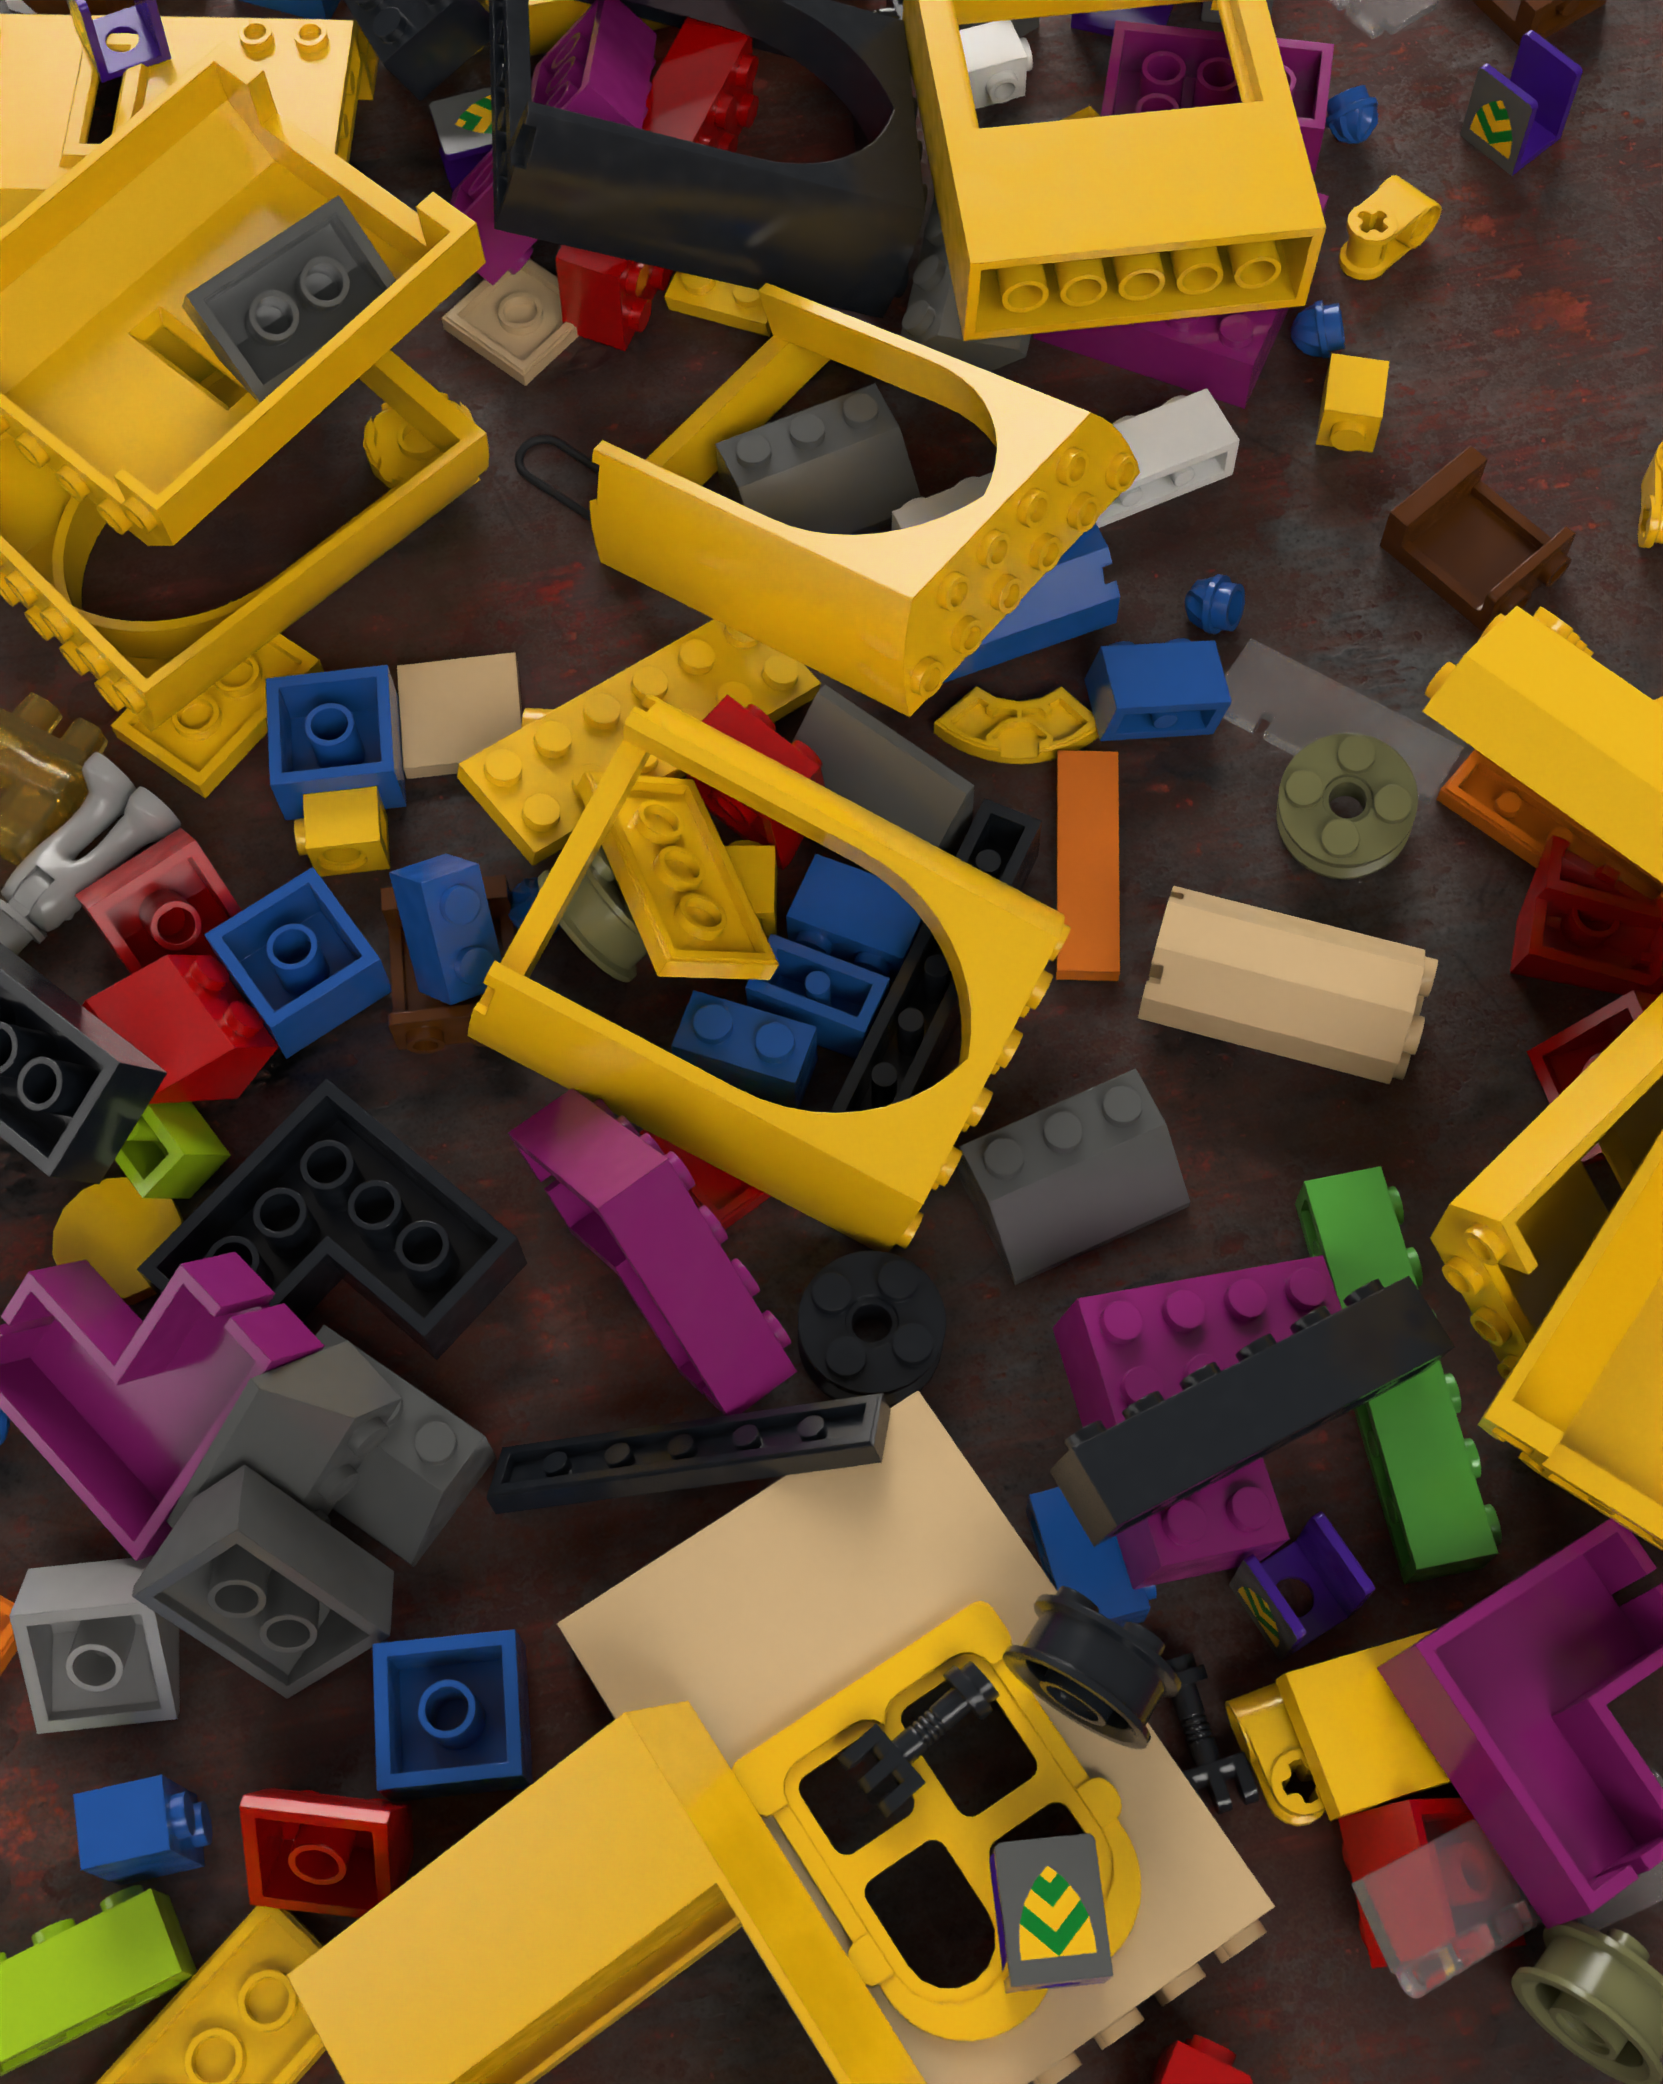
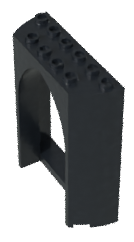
[489,0,928,319]

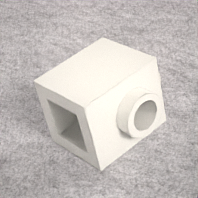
[959,20,1033,109]

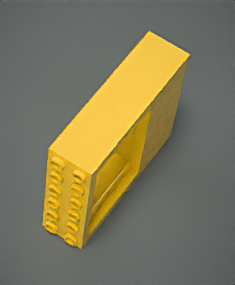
[902,0,1326,341]
[286,1701,927,2084]

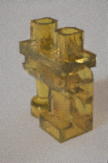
[0,692,109,866]

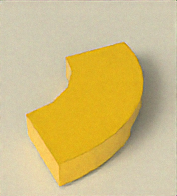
[934,686,1099,764]

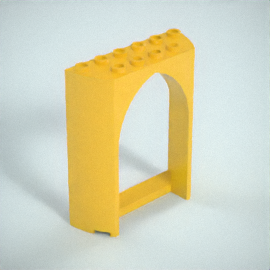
[589,283,1140,717]
[0,328,489,732]
[467,694,1071,1252]

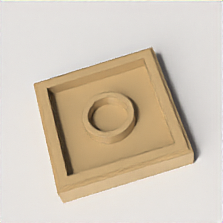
[442,258,579,386]
[397,652,523,779]

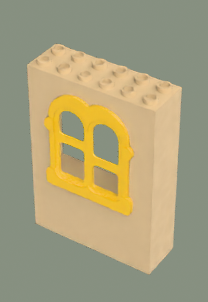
[557,1390,1275,2084]

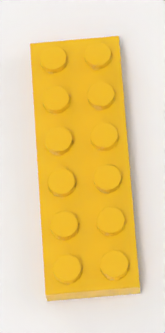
[457,619,821,866]

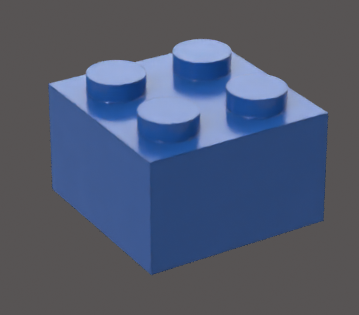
[266,665,407,820]
[204,867,392,1059]
[372,1629,533,1802]

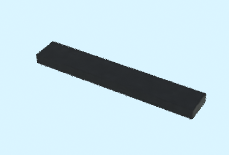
[486,1393,891,1514]

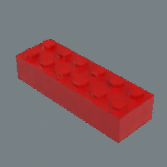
[555,17,759,351]

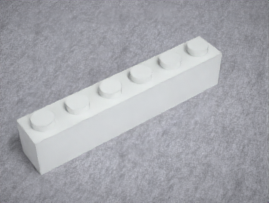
[892,388,1240,531]

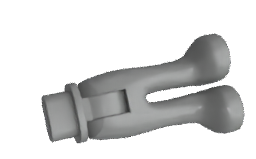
[0,751,181,955]

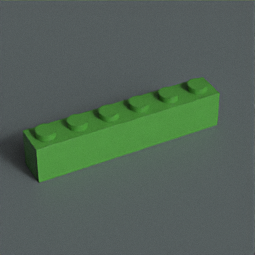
[1295,1166,1502,1585]

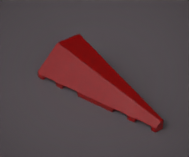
[1510,835,1663,995]

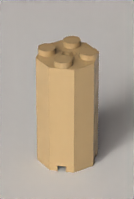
[1138,886,1438,1084]

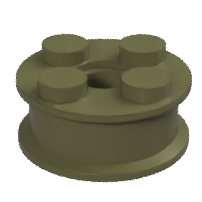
[1276,733,1418,880]
[538,845,648,982]
[1511,1920,1663,2084]

